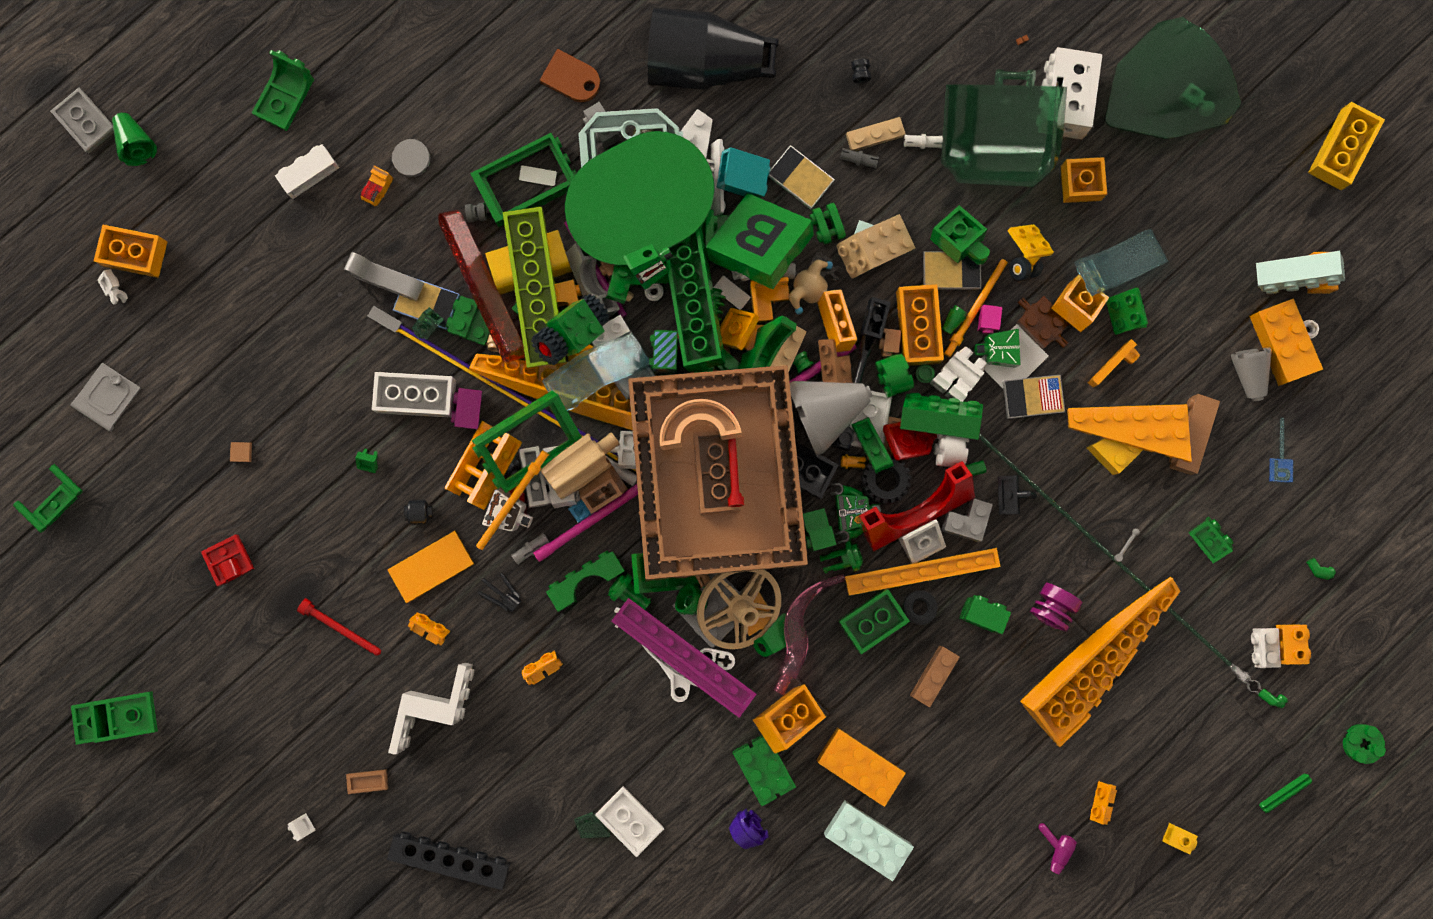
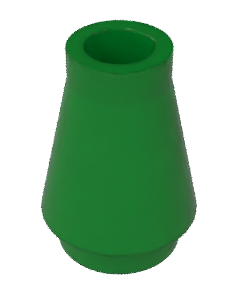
[941,305,967,335]

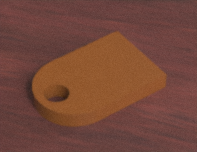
[540,49,600,102]

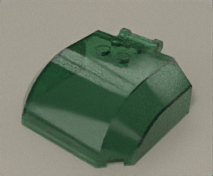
[941,69,1067,187]

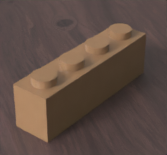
[1169,394,1220,475]

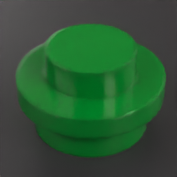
[915,364,935,383]

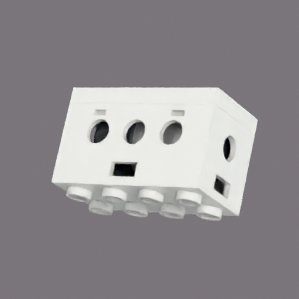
[1036,47,1102,139]

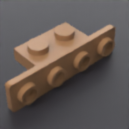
[818,339,853,383]

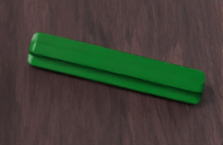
[1259,774,1312,813]

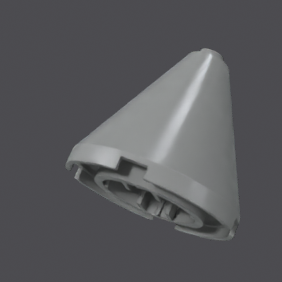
[790,381,873,456]

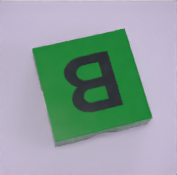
[706,193,814,290]

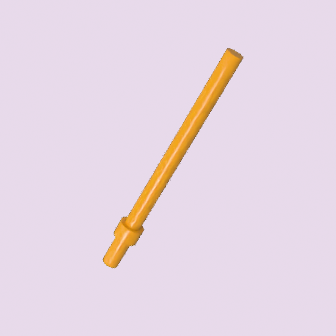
[944,259,1008,358]
[476,450,549,550]

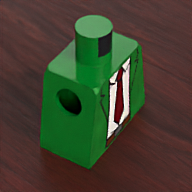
[624,244,673,290]

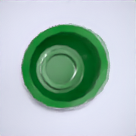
[675,583,708,615]

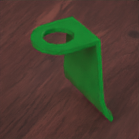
[754,613,801,657]

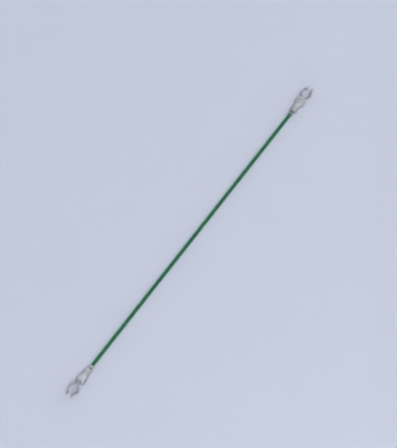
[979,433,1262,694]

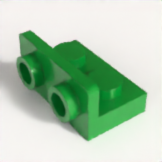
[1189,516,1234,564]

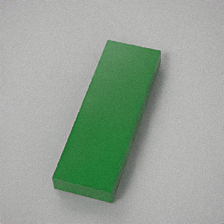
[851,417,893,473]

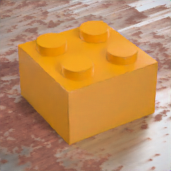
[1061,157,1107,203]
[1051,274,1109,332]

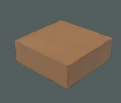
[230,442,252,462]

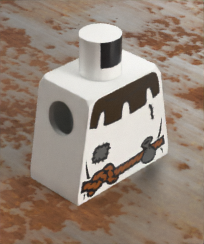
[482,488,533,531]

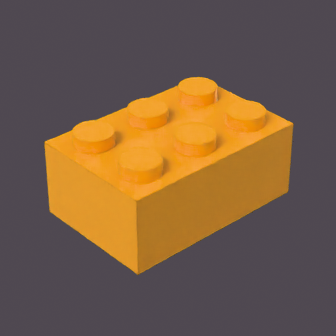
[94,225,167,278]
[753,684,826,753]

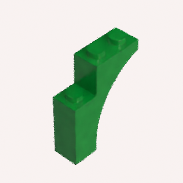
[740,316,797,369]

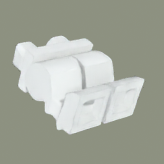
[930,346,987,402]

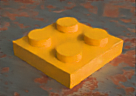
[720,308,760,351]

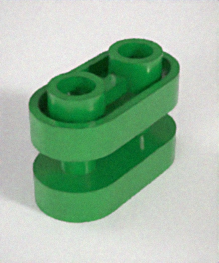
[809,202,846,245]

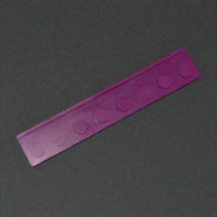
[611,598,757,718]

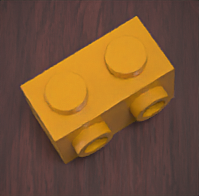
[1276,624,1311,665]

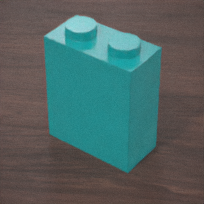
[716,147,770,198]

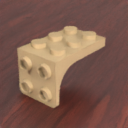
[836,214,915,278]

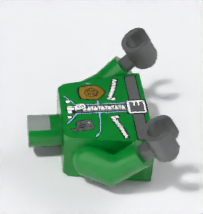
[830,483,881,544]

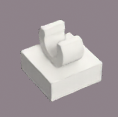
[288,813,315,841]

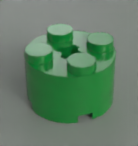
[875,354,914,398]

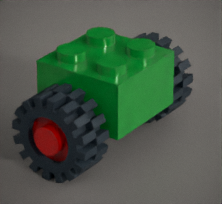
[531,294,609,365]

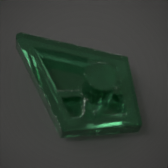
[574,812,610,838]

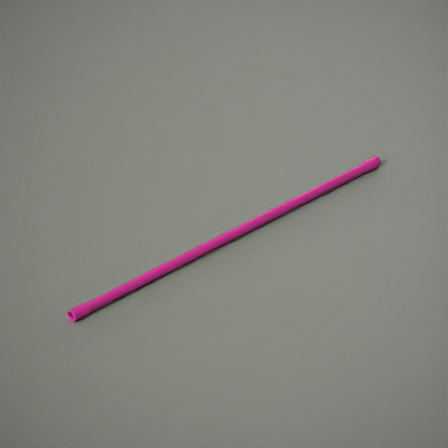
[533,344,857,562]

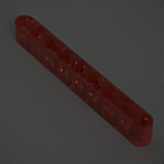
[438,210,525,363]

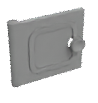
[71,363,141,432]

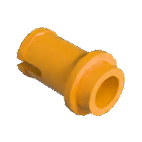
[841,454,866,469]

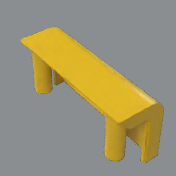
[485,230,572,295]

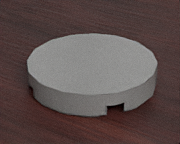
[392,139,430,177]

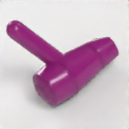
[1038,823,1077,875]

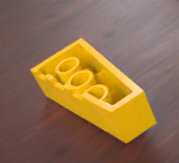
[1087,438,1143,475]

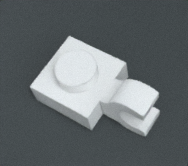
[98,269,128,305]

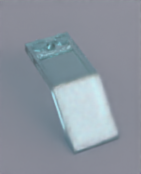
[1074,229,1168,296]
[542,333,650,411]

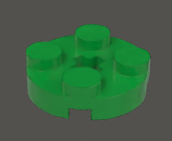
[1343,724,1386,764]

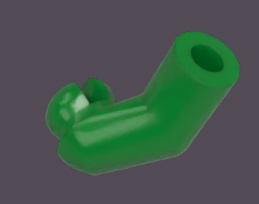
[1258,688,1288,708]

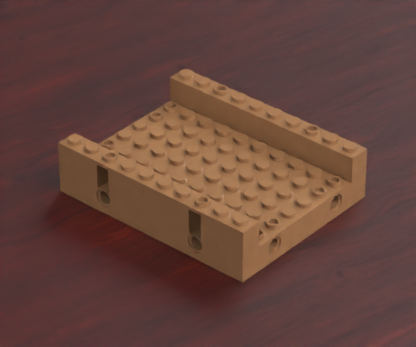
[628,365,808,581]

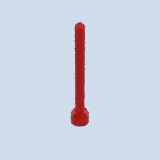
[728,411,744,507]
[297,598,381,656]

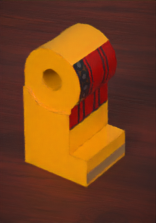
[361,166,394,206]

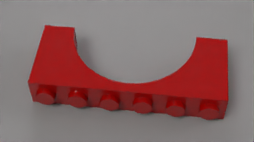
[859,461,975,551]

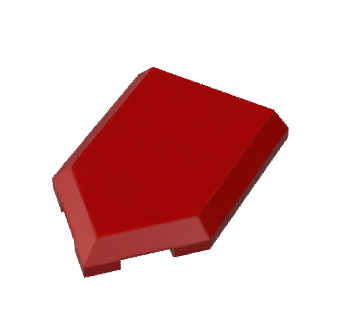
[883,422,937,460]

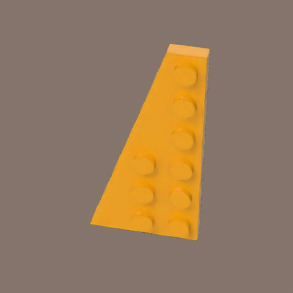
[1067,404,1192,463]

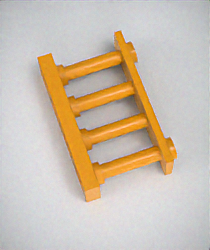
[445,421,522,510]

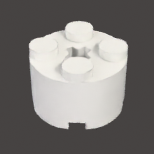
[934,434,969,467]

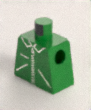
[975,329,1021,368]

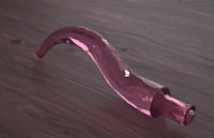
[773,573,845,696]

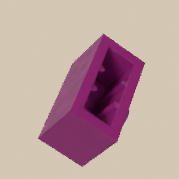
[451,388,482,430]

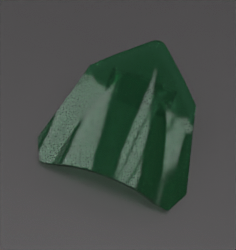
[1105,17,1241,139]

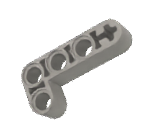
[344,252,424,301]

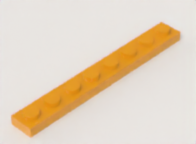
[845,548,1000,596]

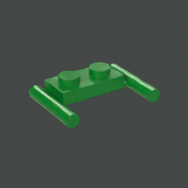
[13,464,83,533]

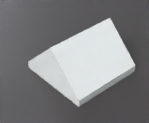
[898,520,946,564]

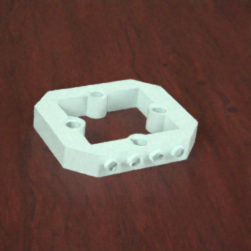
[579,108,683,167]

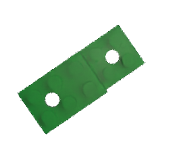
[71,691,158,745]

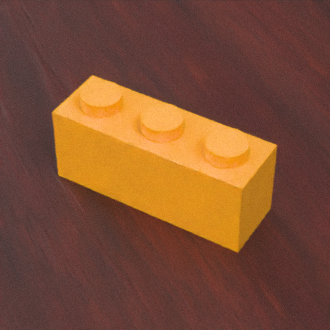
[817,290,857,352]

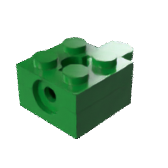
[930,205,990,265]

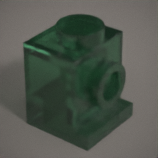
[412,307,444,340]

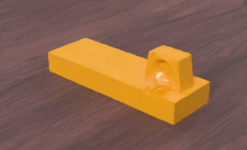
[1087,339,1140,387]

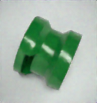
[792,351,814,374]

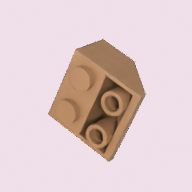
[578,458,628,514]

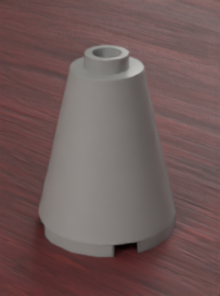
[1231,348,1272,401]

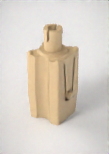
[540,432,620,500]

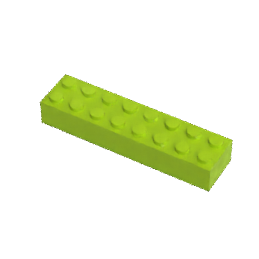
[503,207,567,368]

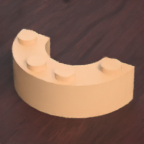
[660,399,742,450]

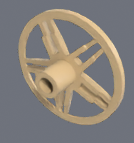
[697,569,781,649]

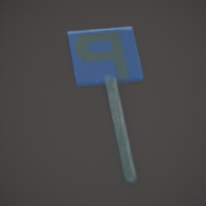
[1269,417,1293,482]

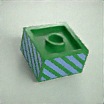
[649,330,678,375]

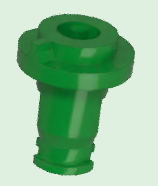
[820,540,863,574]
[608,574,651,610]

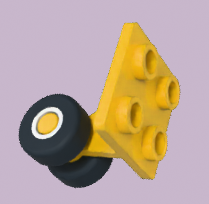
[1008,224,1054,280]

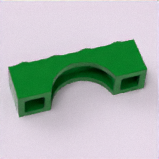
[546,550,625,612]

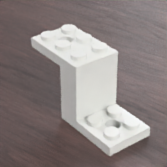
[388,663,474,754]

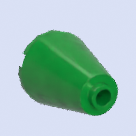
[112,113,157,166]

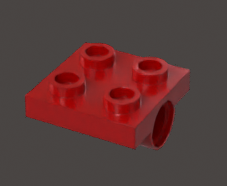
[201,534,255,587]

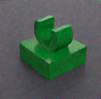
[355,448,378,473]

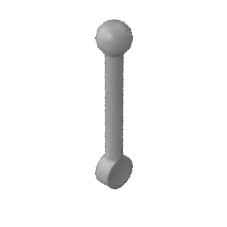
[1114,528,1140,562]

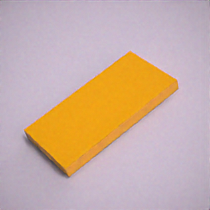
[388,531,474,603]

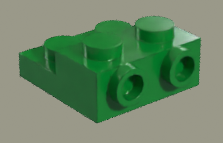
[446,296,499,346]

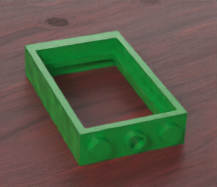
[470,133,576,227]
[472,390,582,493]

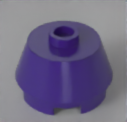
[729,809,768,849]

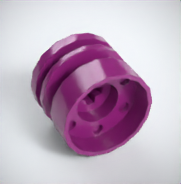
[1030,583,1083,632]

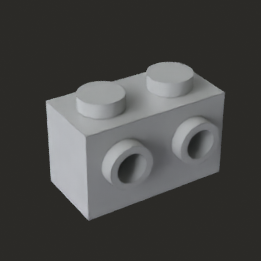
[583,102,620,150]

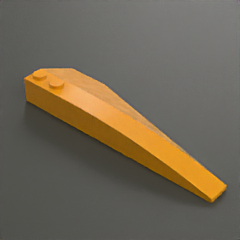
[469,354,657,430]
[1020,577,1180,747]

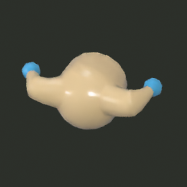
[789,260,833,314]

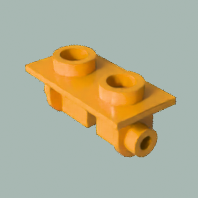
[408,612,450,646]
[522,651,563,685]
[1090,781,1117,825]

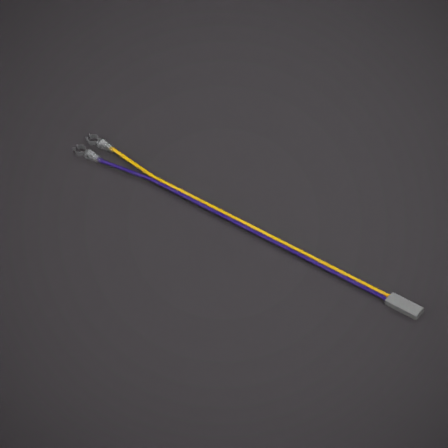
[367,306,636,471]

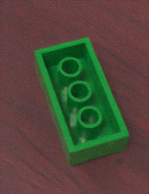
[900,393,983,440]

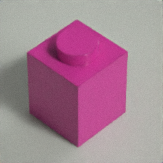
[977,305,1002,335]

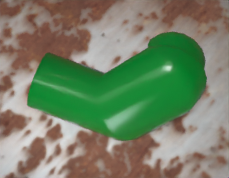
[1306,558,1336,580]

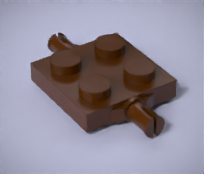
[1016,296,1070,349]

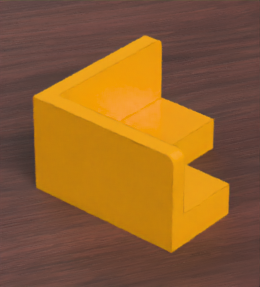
[750,277,789,323]

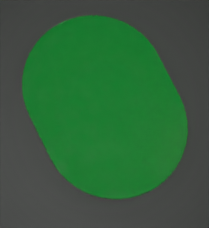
[565,131,715,266]

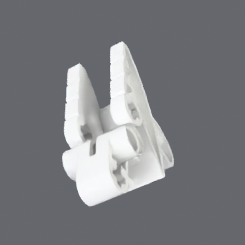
[641,644,735,702]

